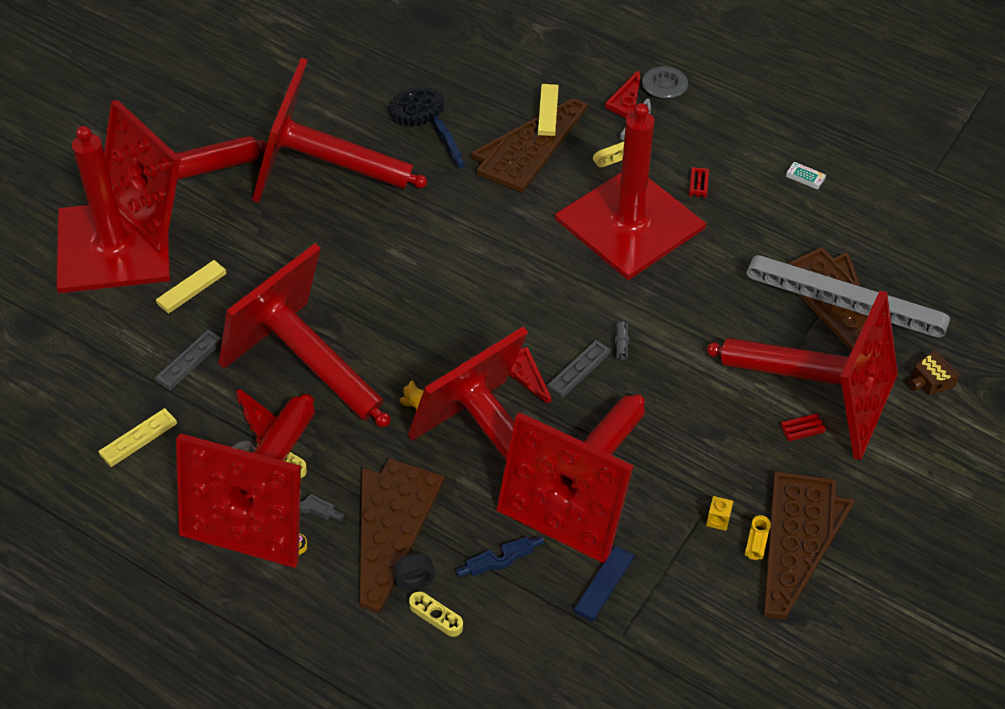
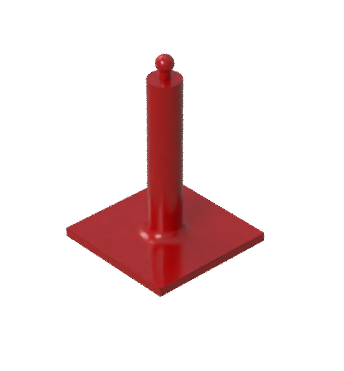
[252,58,427,203]
[104,100,267,251]
[555,103,707,280]
[57,126,170,293]
[219,243,391,428]
[707,291,898,460]
[408,327,528,461]
[176,394,315,568]
[497,394,645,563]

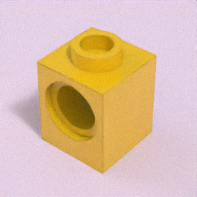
[706,496,733,531]

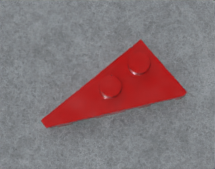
[605,71,640,118]
[509,347,551,403]
[236,389,277,444]

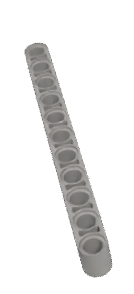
[747,255,950,338]

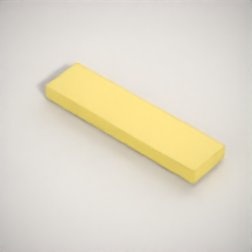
[538,84,559,136]
[156,260,226,314]
[98,408,177,467]

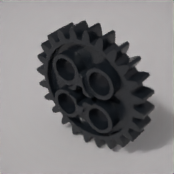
[389,87,444,126]

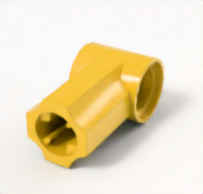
[745,516,771,561]

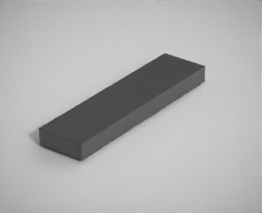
[155,330,222,390]
[547,340,611,399]

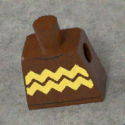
[909,350,960,395]

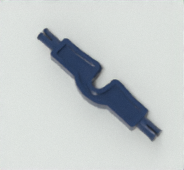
[431,116,465,168]
[455,535,544,578]

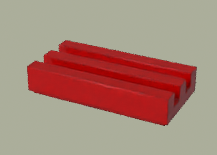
[689,167,709,198]
[781,413,826,442]

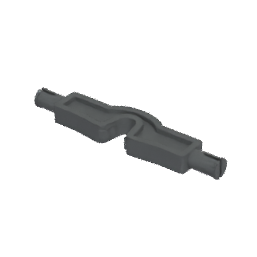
[300,490,344,522]

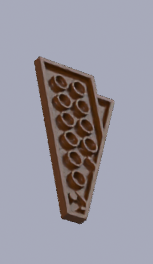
[471,98,588,193]
[787,247,868,352]
[360,458,445,614]
[764,472,855,620]

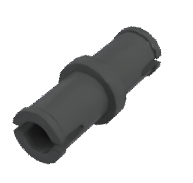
[615,322,630,360]

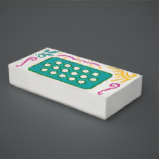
[786,162,826,190]

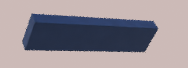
[574,546,634,622]

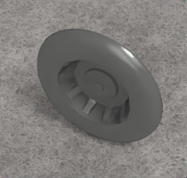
[642,66,688,98]

